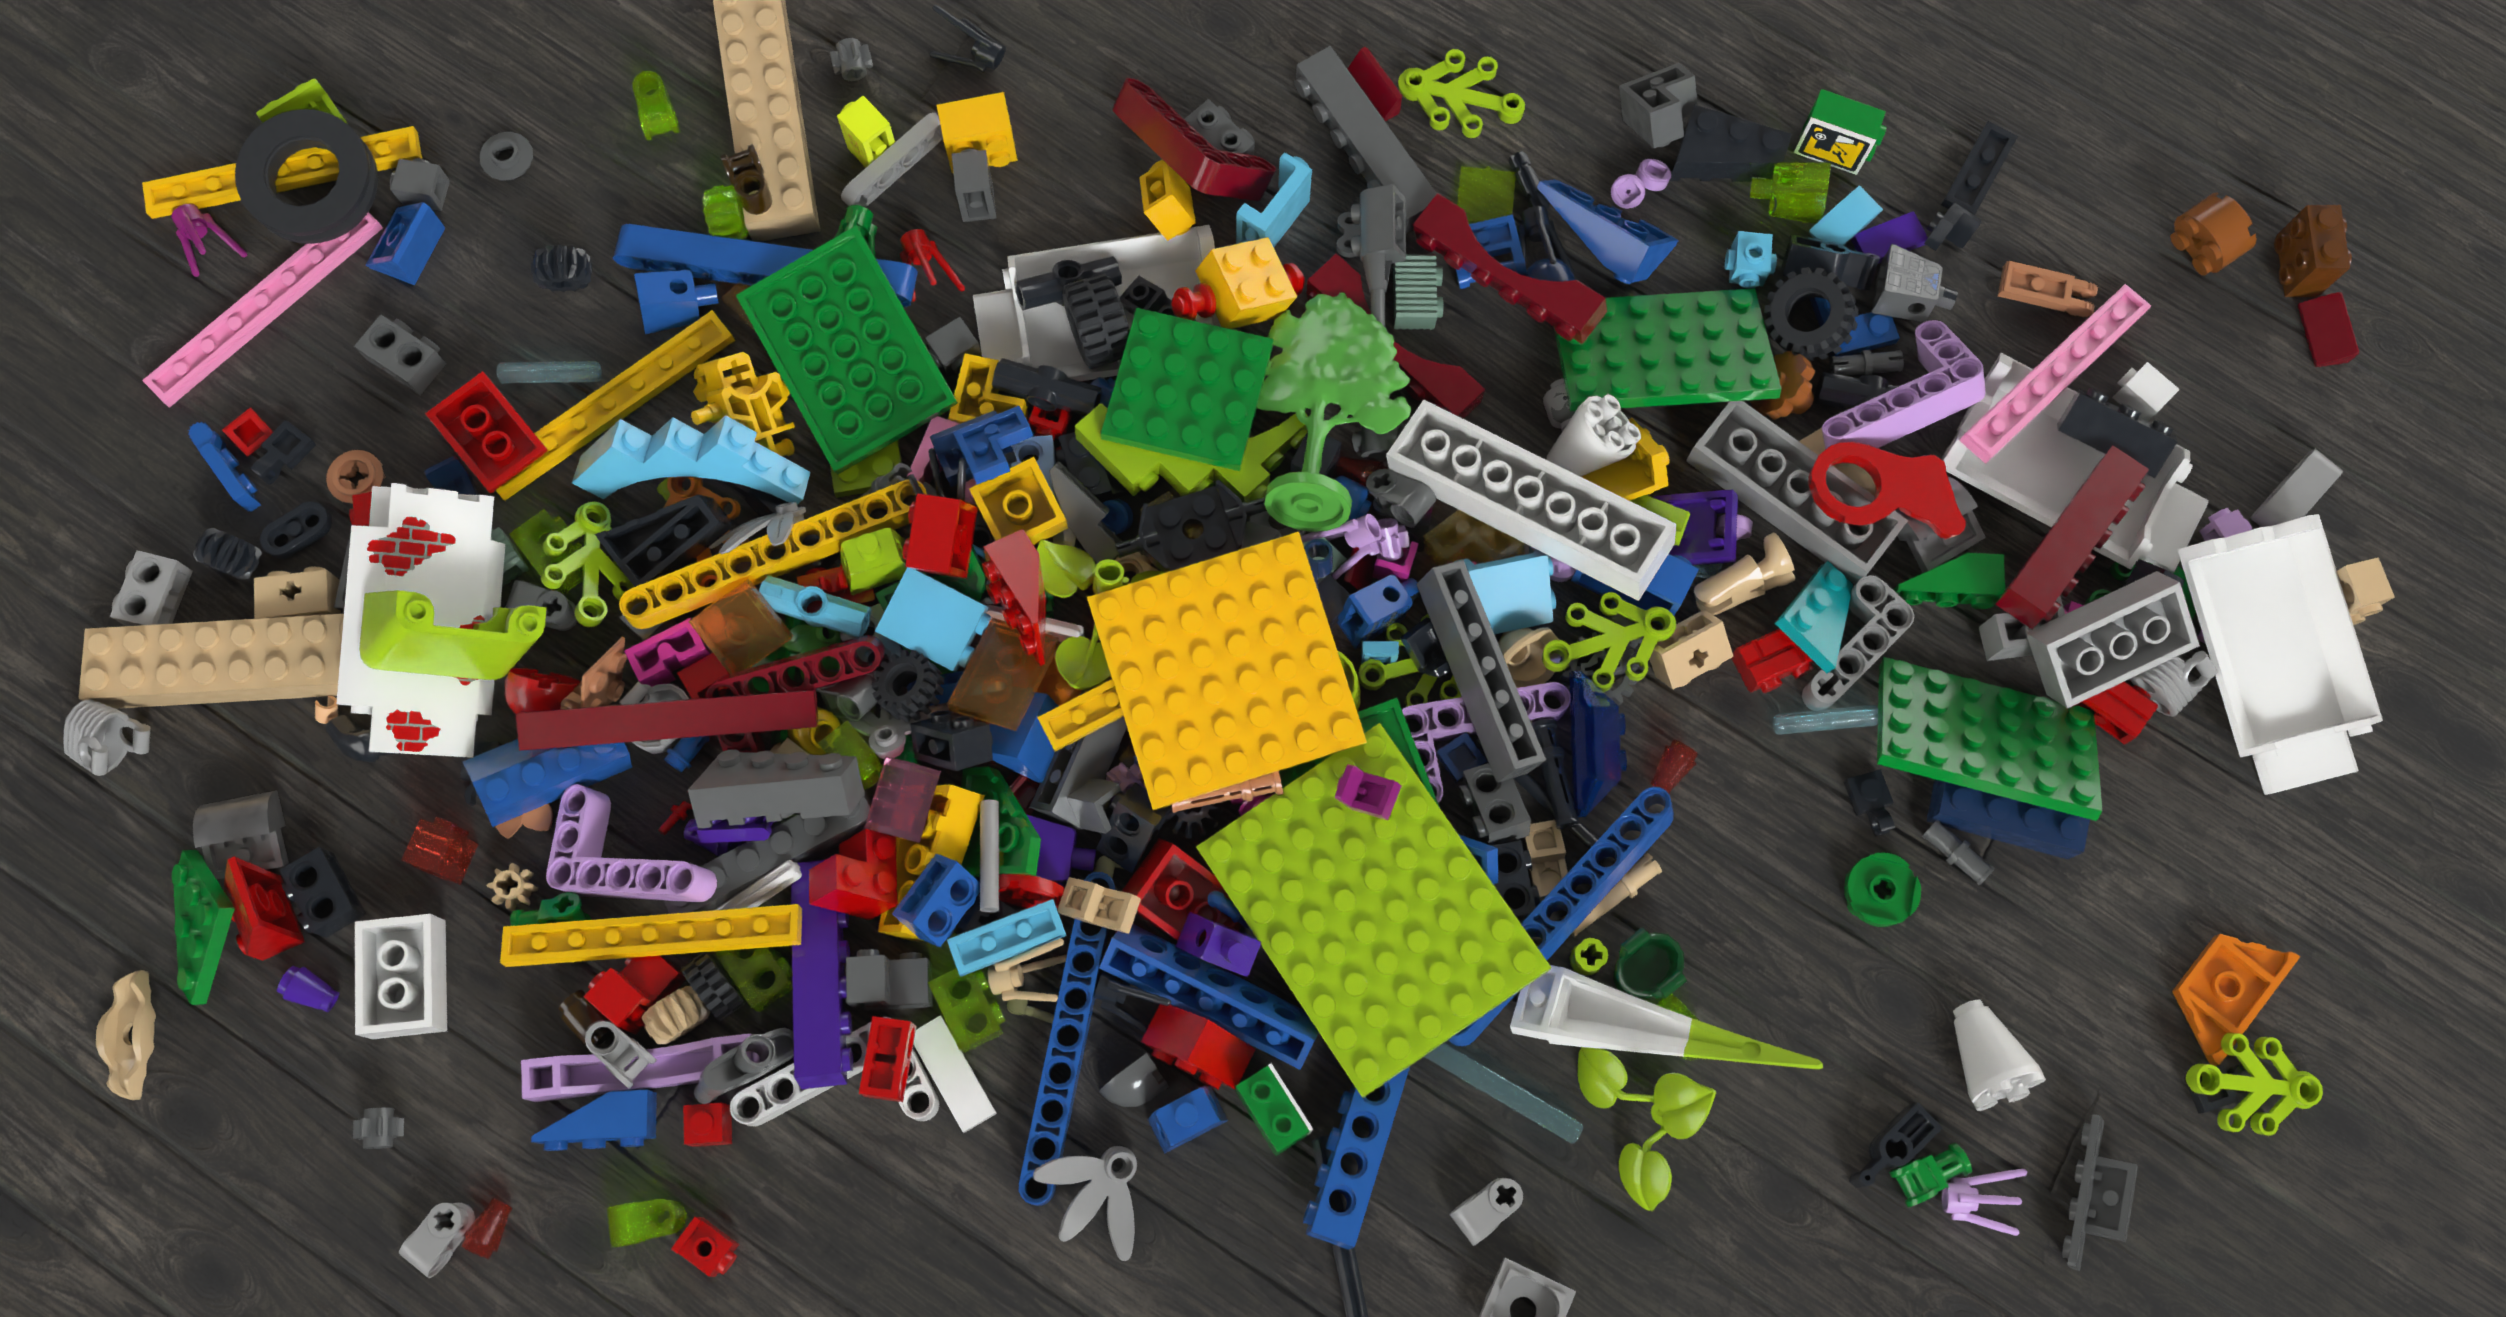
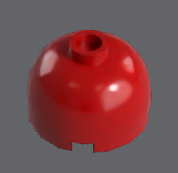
[504,668,581,714]

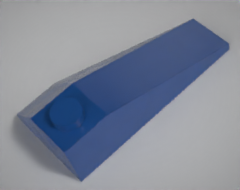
[1537,179,1678,284]

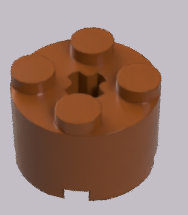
[2170,193,2256,276]

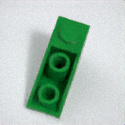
[1894,553,2005,609]

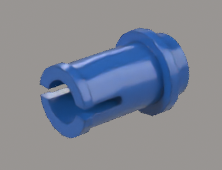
[664,736,710,773]

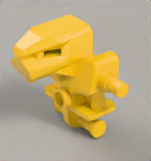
[691,352,795,456]

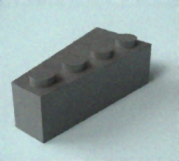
[688,750,865,828]

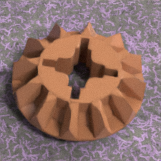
[326,450,386,504]

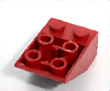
[982,529,1046,666]

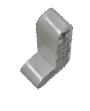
[1802,575,1914,712]

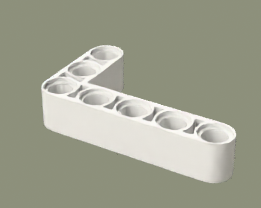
[730,1017,939,1127]

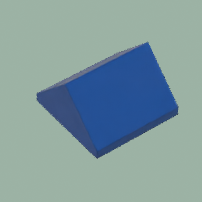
[366,202,445,285]
[989,687,1058,783]

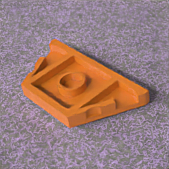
[2172,934,2300,1066]

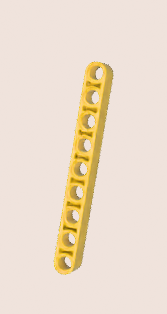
[619,479,927,629]

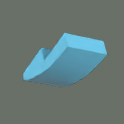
[1809,185,1883,246]

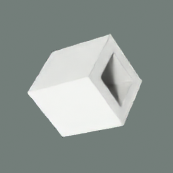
[2112,362,2180,422]

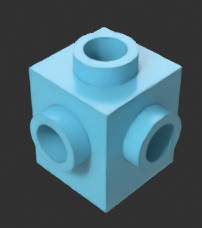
[1725,231,1777,288]

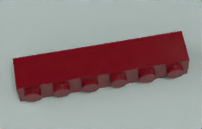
[1996,446,2149,630]

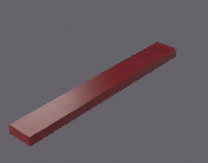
[516,689,819,751]

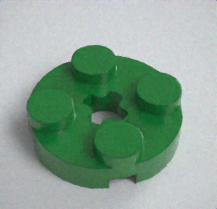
[1844,853,1921,927]

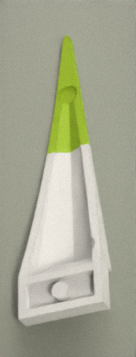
[1510,965,1823,1070]

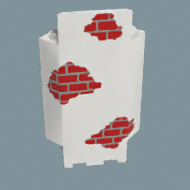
[336,483,505,758]

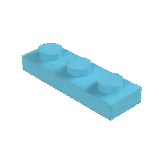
[947,899,1067,976]

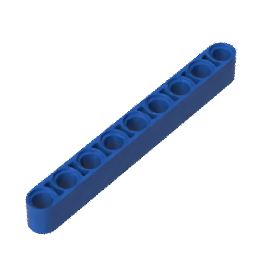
[613,224,918,307]
[1449,787,1674,1046]
[1019,872,1116,1206]

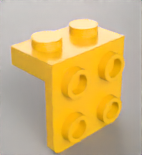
[1581,418,1669,501]

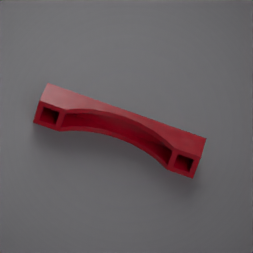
[1413,193,1607,344]
[1306,253,1485,419]

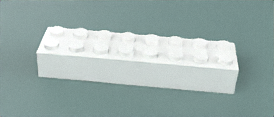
[1386,400,1676,601]

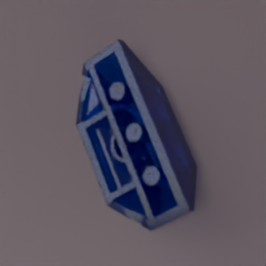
[1569,671,1627,817]

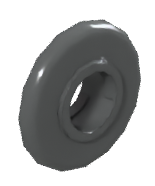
[480,132,533,181]

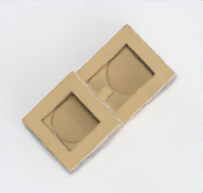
[1523,820,1568,902]
[1057,877,1141,934]

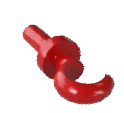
[658,790,693,835]

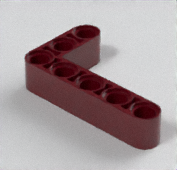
[1112,78,1276,201]
[706,635,885,753]

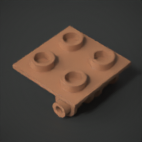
[560,637,627,709]

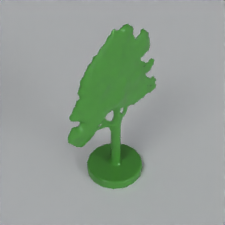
[1257,293,1411,532]

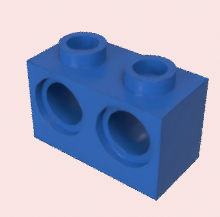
[892,854,980,947]

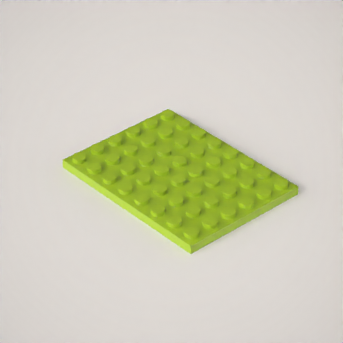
[1196,723,1552,1098]

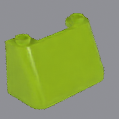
[359,590,547,680]

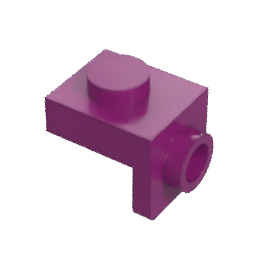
[1335,764,1402,820]

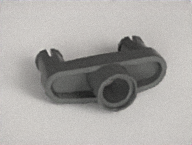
[694,1028,794,1104]

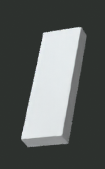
[913,1015,997,1133]

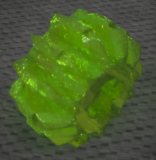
[702,185,748,240]

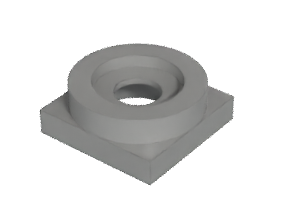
[1479,1258,1576,1317]

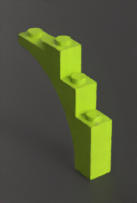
[1075,403,1308,502]

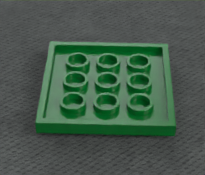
[1101,308,1274,471]

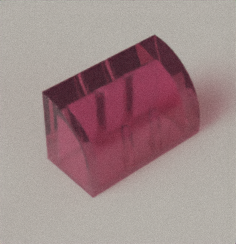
[865,756,941,843]

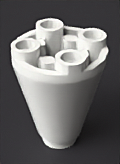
[1546,394,1641,477]
[1953,1000,2046,1111]

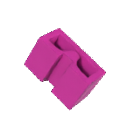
[624,618,711,687]

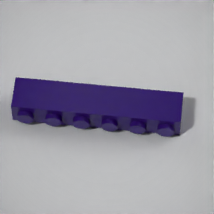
[791,860,853,1089]

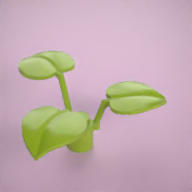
[1037,539,1164,689]
[1578,1047,1716,1211]

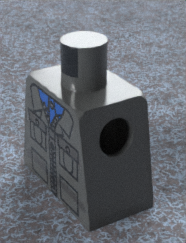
[1872,244,1958,322]

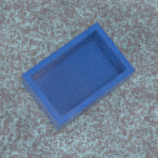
[1571,554,1699,626]

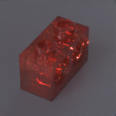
[401,817,478,885]

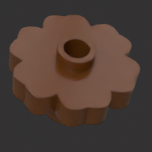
[1749,351,1815,420]

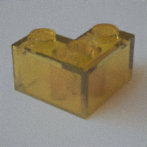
[1424,510,1525,566]

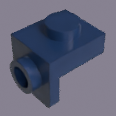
[424,456,479,495]

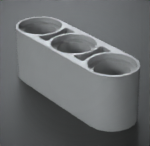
[2250,448,2343,527]

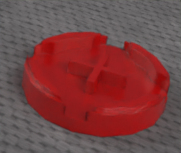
[999,874,1065,909]

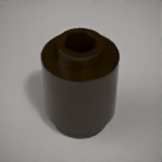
[558,989,613,1046]

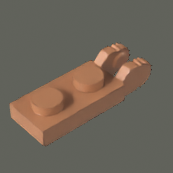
[1998,261,2098,317]

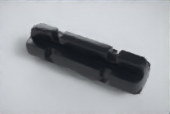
[1509,151,1550,210]

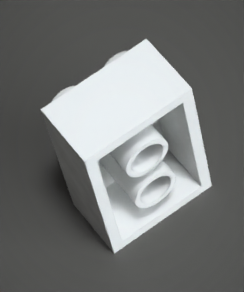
[355,914,447,1039]

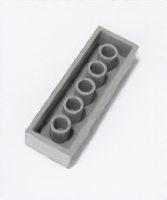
[1686,401,1908,584]

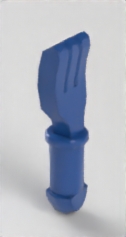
[1207,891,1252,931]

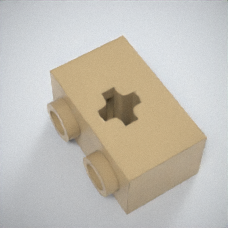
[254,567,341,619]
[1650,609,1734,690]

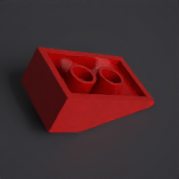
[425,371,548,494]
[1121,838,1242,965]
[223,856,305,961]

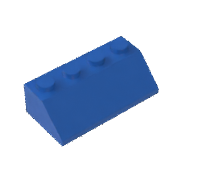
[463,739,632,827]

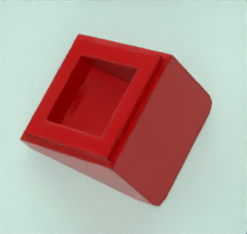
[222,407,273,457]

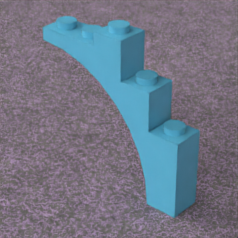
[572,415,810,504]

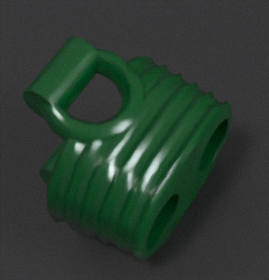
[1613,927,1687,999]

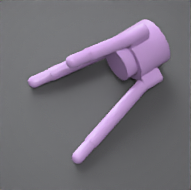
[1300,514,1382,580]
[1942,1169,2027,1236]

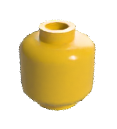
[788,706,841,755]

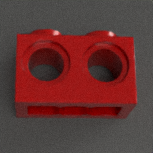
[859,1016,917,1102]

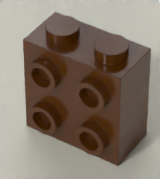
[2274,205,2352,297]

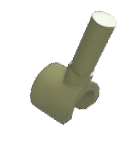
[1093,856,1143,879]
[1007,999,1054,1024]

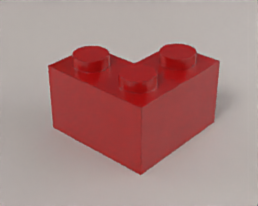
[809,829,898,920]
[584,955,686,1034]
[1141,1004,1256,1090]

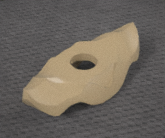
[96,970,156,1100]

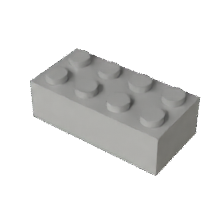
[2026,571,2200,708]

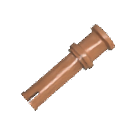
[1172,771,1283,813]

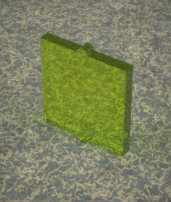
[1457,166,1516,224]

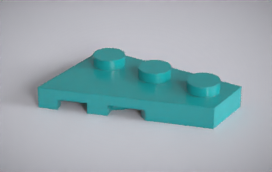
[1775,561,1853,674]

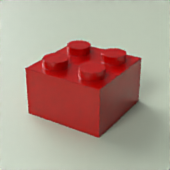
[903,493,978,579]

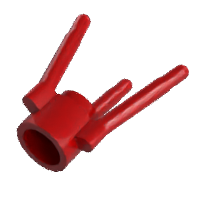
[899,229,965,302]

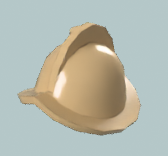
[1498,627,1561,688]

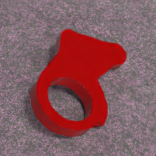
[1808,442,1966,539]

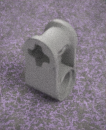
[585,1020,657,1089]
[1449,1178,1523,1246]
[399,1203,475,1278]

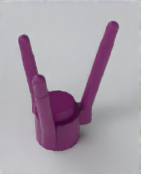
[171,204,247,277]

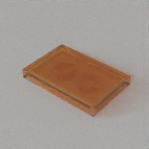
[947,617,1060,731]

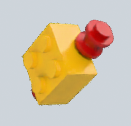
[1171,237,1305,329]

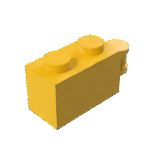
[1139,160,1196,241]

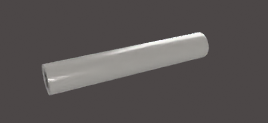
[980,800,999,912]

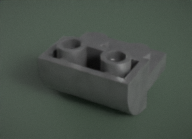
[1895,477,1986,572]
[193,790,289,879]

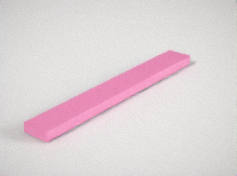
[142,212,383,408]
[1959,284,2151,464]

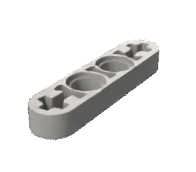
[841,112,943,207]

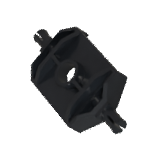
[1115,480,1267,573]

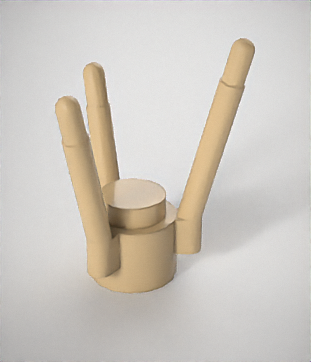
[988,938,1067,1002]

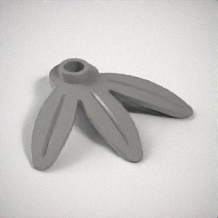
[708,502,806,554]
[840,686,961,759]
[1033,1146,1137,1261]

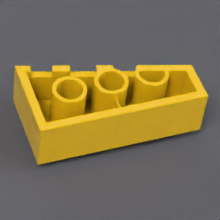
[878,785,985,941]

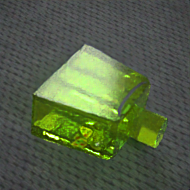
[1750,162,1831,224]

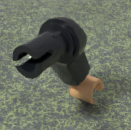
[315,696,403,762]

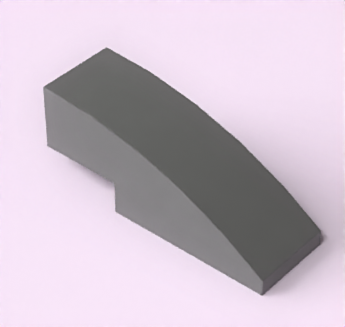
[1049,461,1123,564]

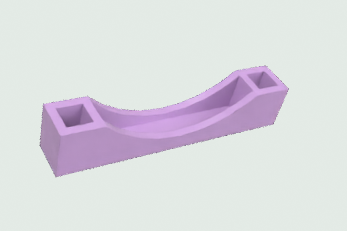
[521,1033,760,1102]

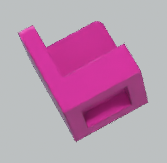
[1372,541,1419,583]

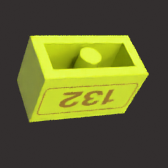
[837,96,895,168]

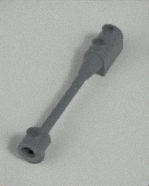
[1351,184,1406,461]

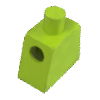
[841,528,907,595]

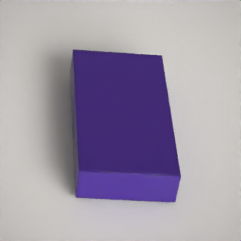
[1851,211,1928,263]

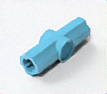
[757,575,872,637]

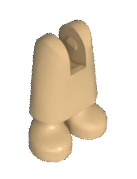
[1694,532,1795,616]

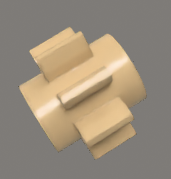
[487,863,538,911]

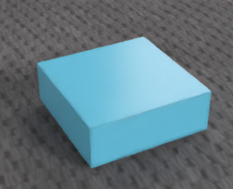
[1361,641,1399,665]

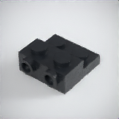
[1054,432,1142,502]

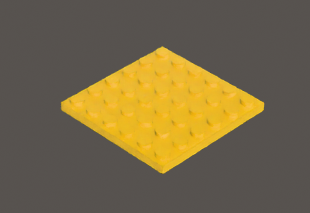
[1087,532,1367,810]

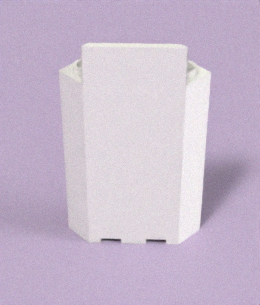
[973,225,1221,381]
[1941,353,2208,573]
[2177,514,2383,795]

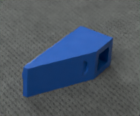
[531,1090,657,1151]

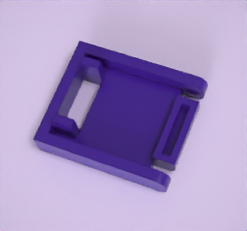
[1653,489,1738,565]

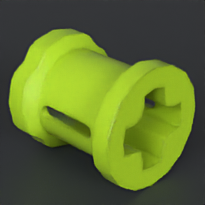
[1569,938,1608,976]

